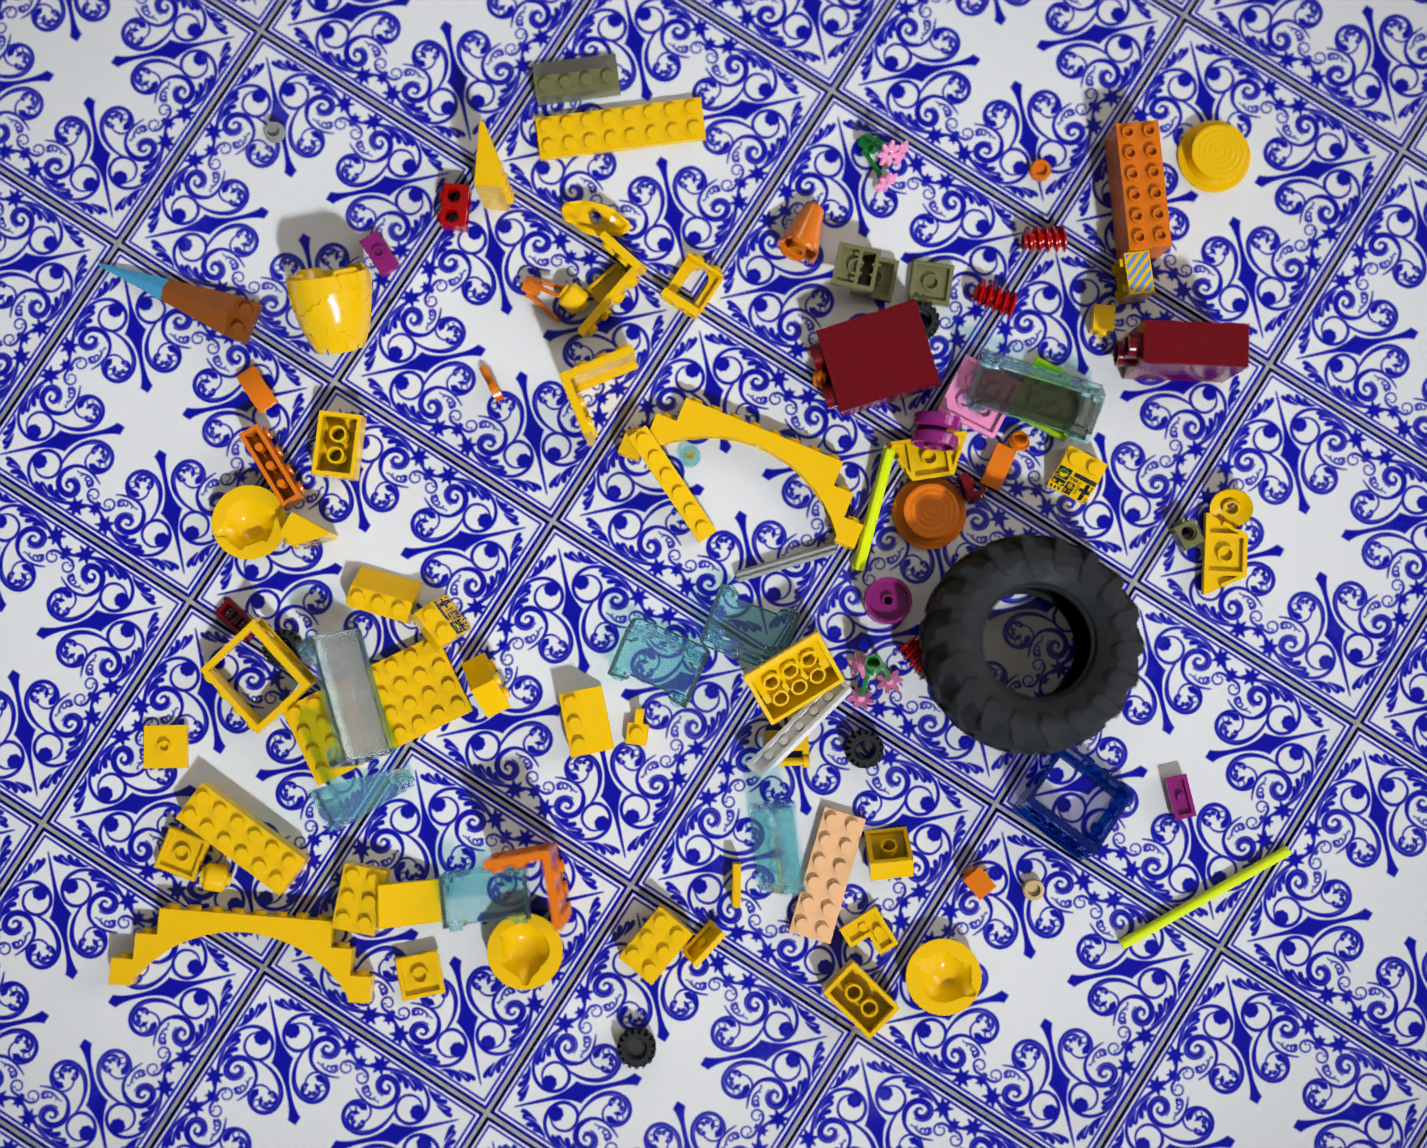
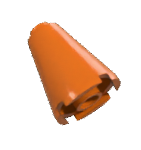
[777,202,824,263]

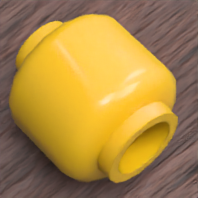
[558,283,589,314]
[199,863,232,892]

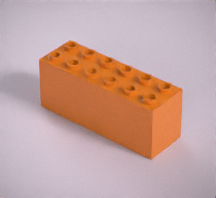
[1104,120,1172,259]

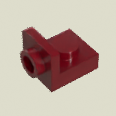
[956,472,988,502]

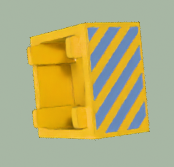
[1111,250,1155,304]

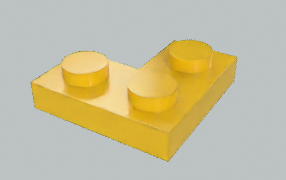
[839,906,899,955]

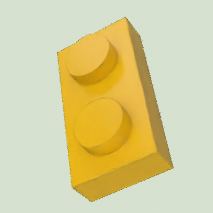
[681,919,726,967]

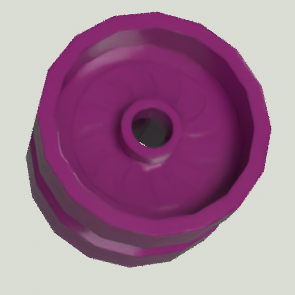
[910,411,961,451]
[863,577,912,625]

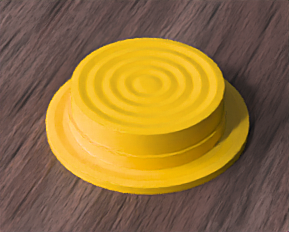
[1177,121,1251,193]
[212,485,287,560]
[487,913,563,990]
[906,938,982,1016]

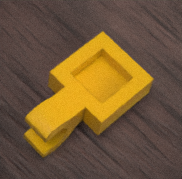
[625,707,649,746]

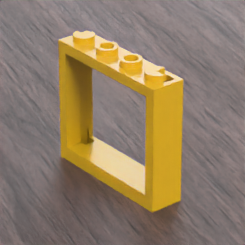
[200,616,318,734]

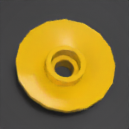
[1210,489,1253,527]

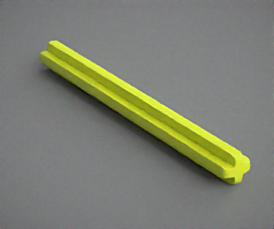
[852,447,896,571]

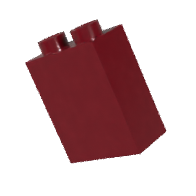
[809,299,942,417]
[1113,320,1249,383]

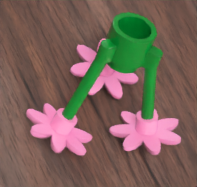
[858,133,909,192]
[847,652,904,710]

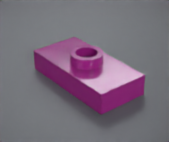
[359,230,401,278]
[1163,773,1197,821]

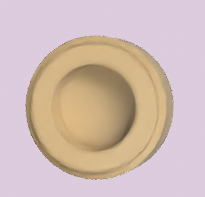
[1022,878,1044,901]

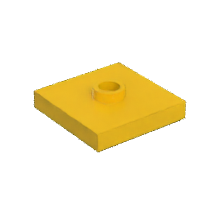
[144,725,189,769]
[154,826,210,882]
[395,949,446,1001]

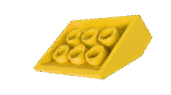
[474,121,515,211]
[742,630,845,725]

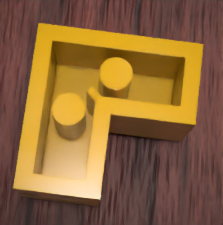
[462,652,511,718]

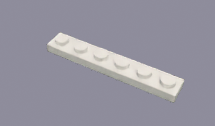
[746,682,852,780]

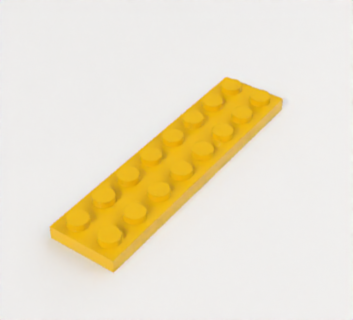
[535,97,706,161]

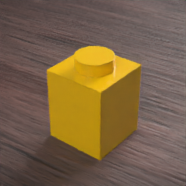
[1088,304,1116,338]

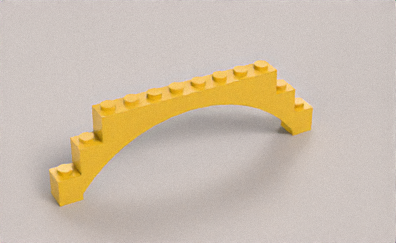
[618,397,864,550]
[109,903,375,1004]

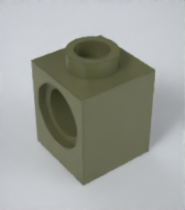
[1169,517,1205,552]

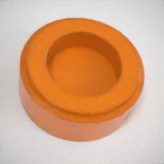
[1029,159,1051,182]

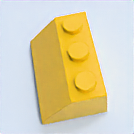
[345,566,423,624]
[558,686,615,758]

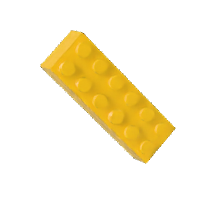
[176,782,311,895]

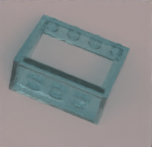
[308,767,415,832]
[749,798,806,895]

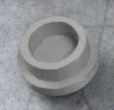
[264,122,286,143]

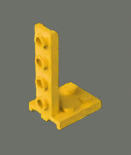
[578,230,647,338]

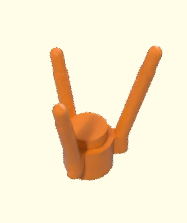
[521,275,564,322]

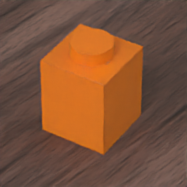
[961,864,996,900]

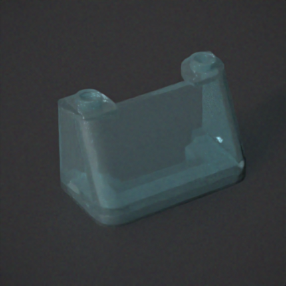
[700,583,801,666]
[607,617,710,709]
[438,865,532,932]

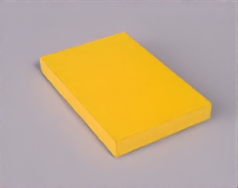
[376,878,442,929]

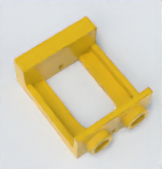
[661,252,724,321]

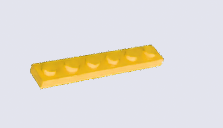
[628,425,717,543]

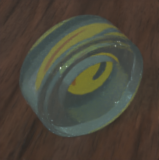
[680,446,701,468]

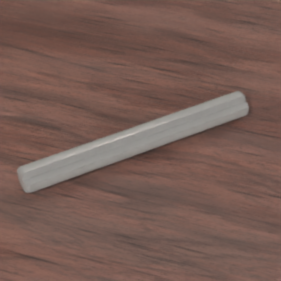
[735,542,838,582]

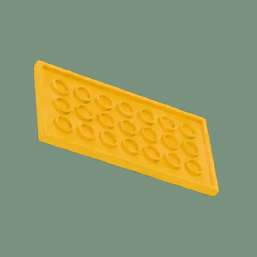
[283,639,474,786]

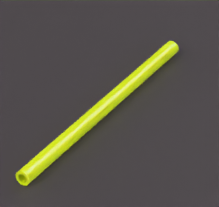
[1119,846,1291,949]

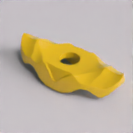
[561,200,631,237]

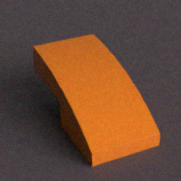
[236,365,278,414]
[980,441,1017,491]

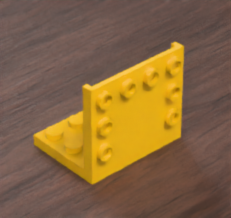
[559,344,638,447]

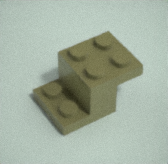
[831,242,899,303]

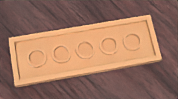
[788,807,866,944]

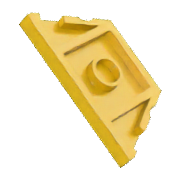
[886,430,967,482]
[1201,513,1248,595]

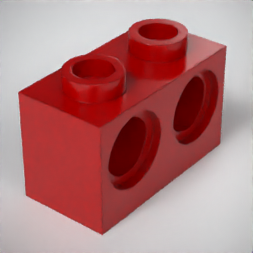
[437,183,472,232]

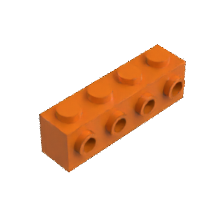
[239,424,307,510]

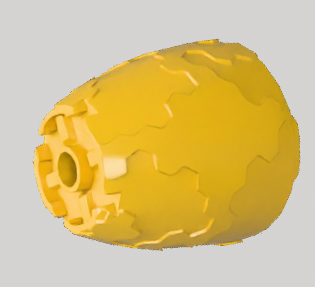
[285,263,372,355]

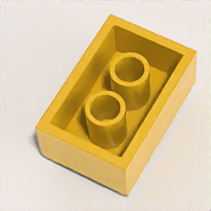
[311,410,367,481]
[331,861,392,936]
[618,903,693,985]
[821,958,900,1039]

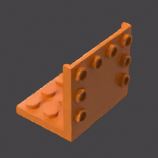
[483,842,572,932]

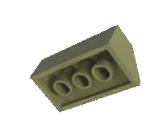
[533,54,621,106]

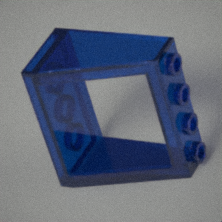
[1011,745,1134,861]

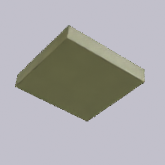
[907,259,955,308]

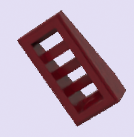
[215,597,255,642]

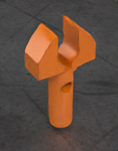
[479,365,504,402]

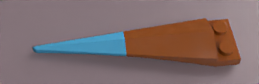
[98,263,263,345]

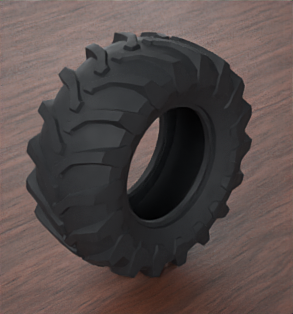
[919,535,1145,755]

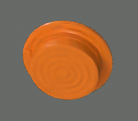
[892,478,966,550]

